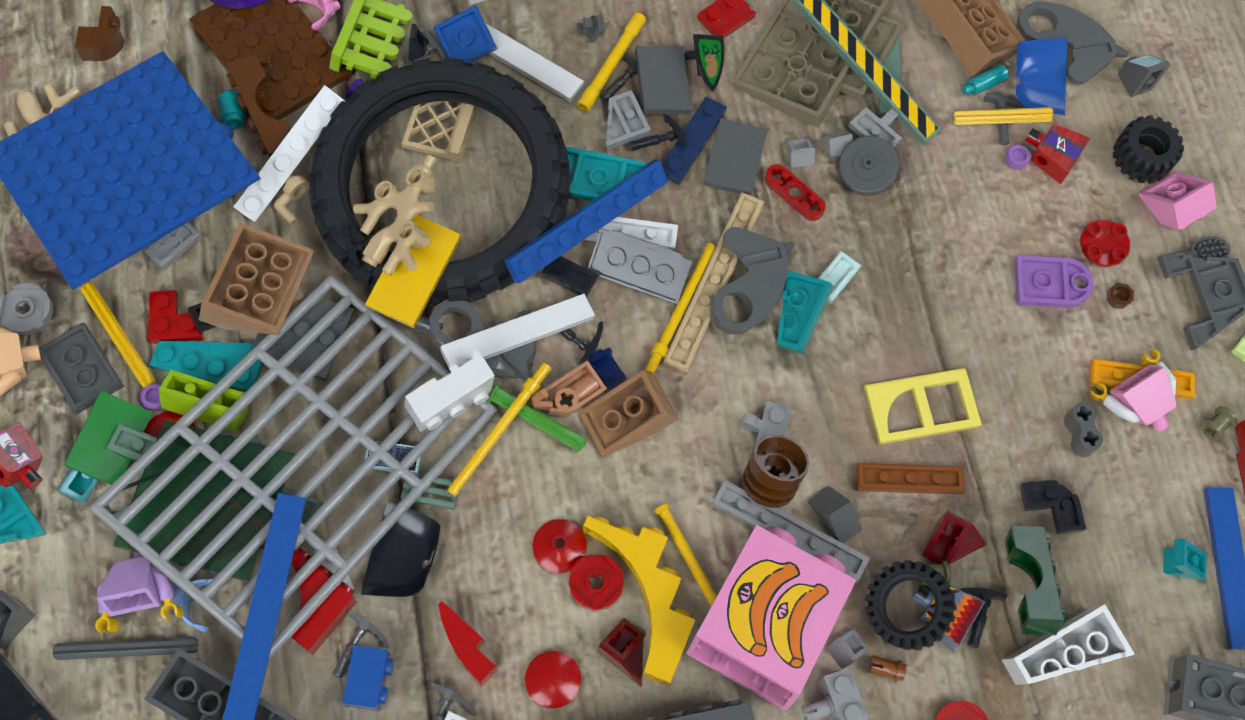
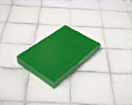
[64,390,152,485]

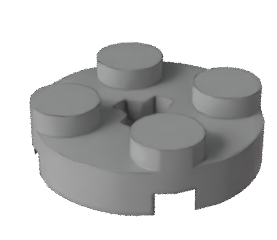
[0,283,53,335]

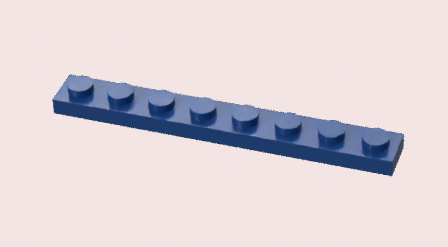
[504,160,668,283]

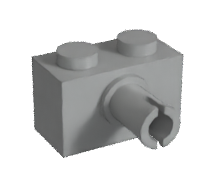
[801,668,870,720]

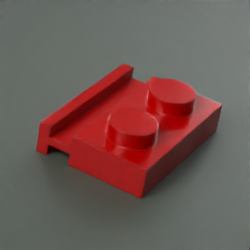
[697,0,756,39]

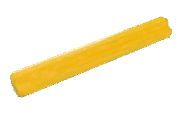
[953,107,1053,125]

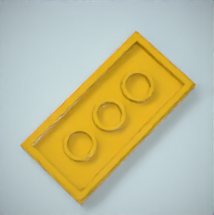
[365,215,462,328]

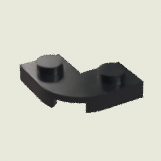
[1019,480,1086,535]

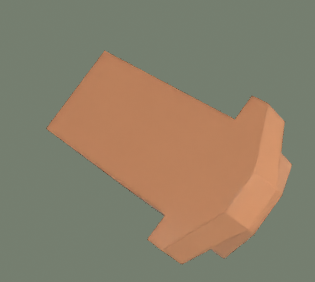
[531,360,607,417]

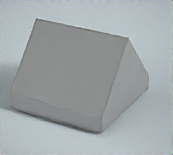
[822,130,853,159]

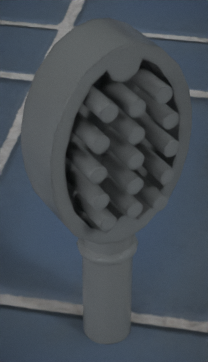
[1171,236,1231,258]

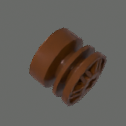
[741,435,810,508]

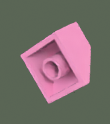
[1139,171,1217,230]

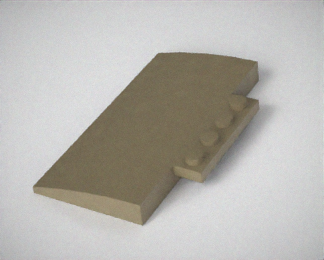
[732,0,904,128]

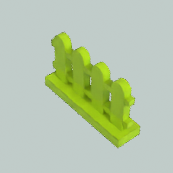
[329,0,412,79]

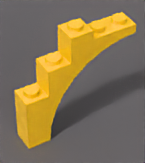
[583,516,695,687]

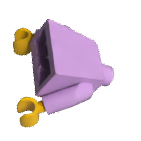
[95,551,183,633]

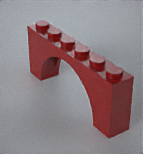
[182,498,357,655]

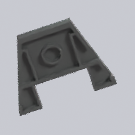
[1157,254,1245,350]

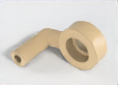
[273,175,310,226]

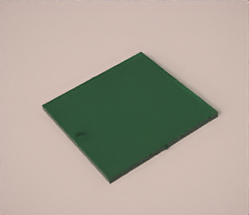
[113,420,295,582]

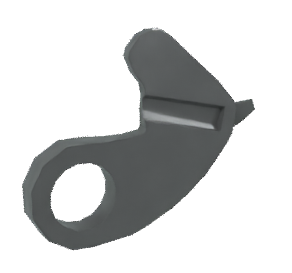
[709,227,795,335]

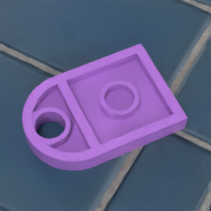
[1014,255,1094,308]

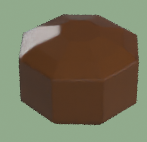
[1107,283,1134,309]

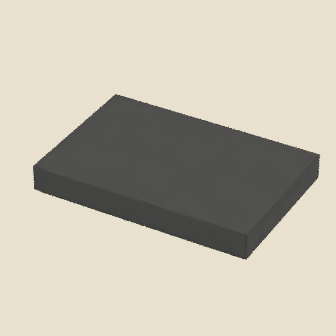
[635,46,692,114]
[703,118,768,196]
[39,322,125,415]

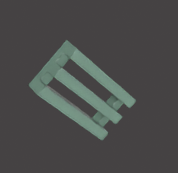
[400,473,459,510]

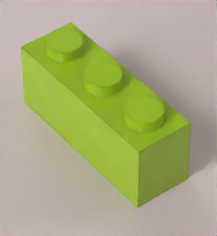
[158,369,249,433]

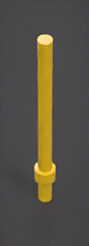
[645,243,716,374]
[447,363,551,497]

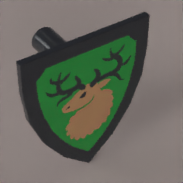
[684,34,724,92]

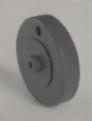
[839,136,899,196]

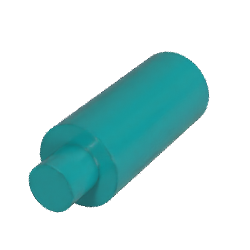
[961,64,1009,95]

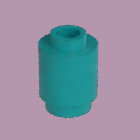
[217,90,246,129]

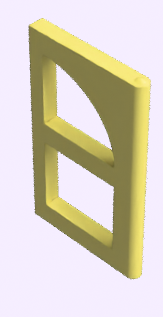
[864,368,982,445]

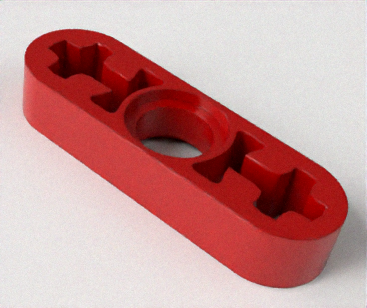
[765,164,826,221]

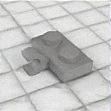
[848,107,902,148]
[740,401,792,452]

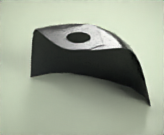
[361,500,441,597]

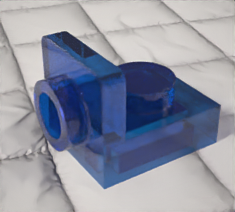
[588,347,626,393]

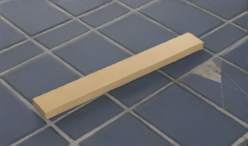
[663,192,765,375]

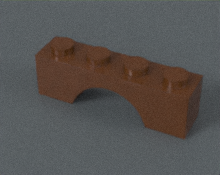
[226,53,291,157]

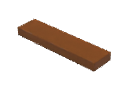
[856,463,965,495]

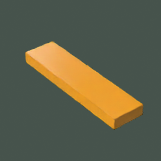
[1089,359,1195,400]

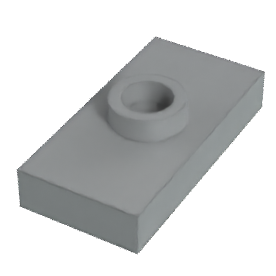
[144,222,203,271]

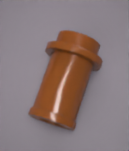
[869,655,907,682]

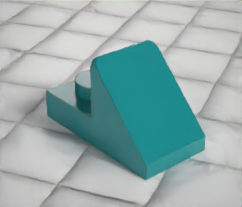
[1163,539,1207,581]

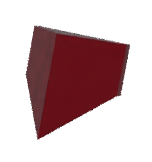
[922,511,987,564]
[597,618,646,687]

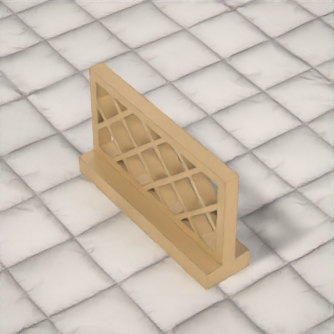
[402,101,479,164]

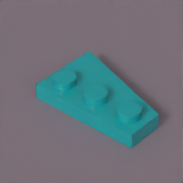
[777,271,833,354]

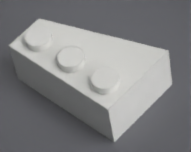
[404,349,495,432]

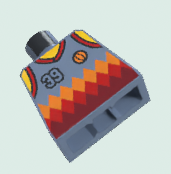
[912,585,985,650]

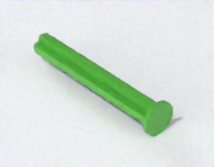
[488,384,586,452]

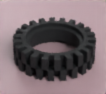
[865,560,956,651]

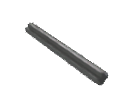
[53,637,199,660]

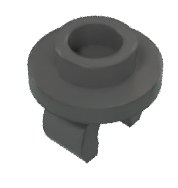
[577,15,603,40]

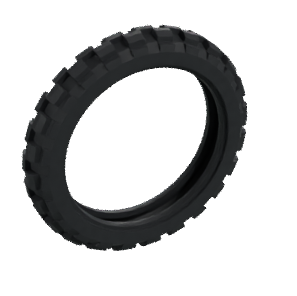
[308,58,570,306]

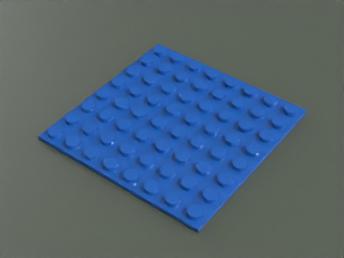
[0,51,261,290]

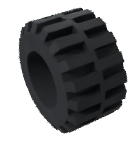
[1112,115,1184,184]

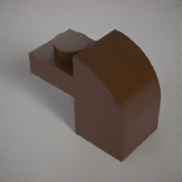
[75,6,125,61]

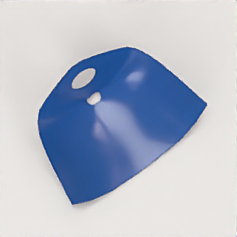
[1015,38,1067,116]

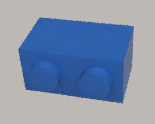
[342,645,394,711]

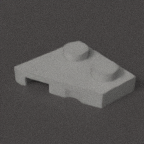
[606,90,651,150]

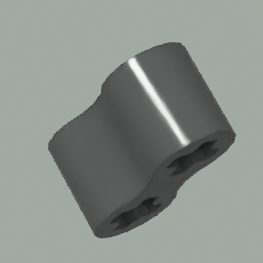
[1064,402,1103,457]

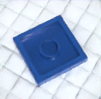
[433,5,498,63]

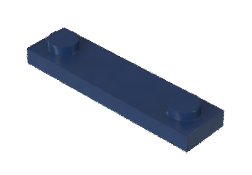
[662,96,727,185]

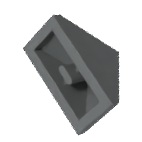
[808,486,862,543]
[0,590,36,649]

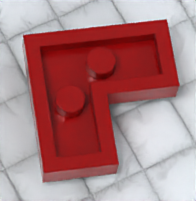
[148,290,204,344]

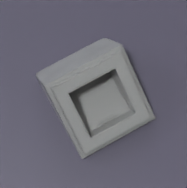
[785,137,815,168]
[827,628,870,669]

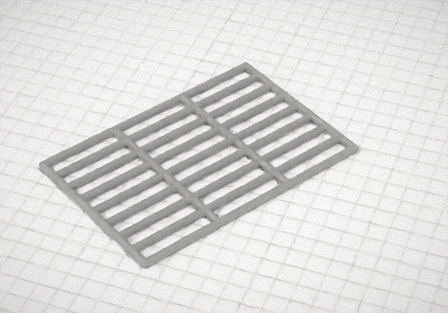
[90,275,497,660]

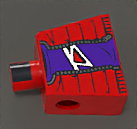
[1024,124,1090,184]

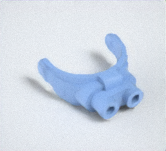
[171,579,213,632]

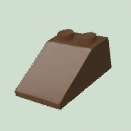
[579,370,679,457]

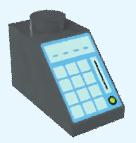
[1118,54,1170,97]

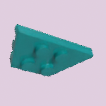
[565,146,648,201]
[0,485,47,544]

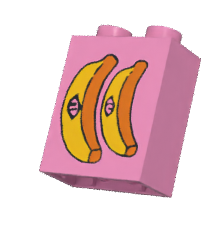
[686,525,856,711]

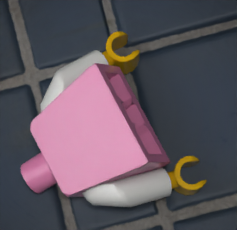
[1089,350,1176,431]

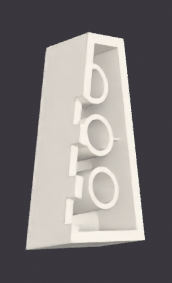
[1002,604,1135,685]

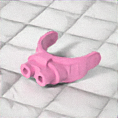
[288,0,341,31]

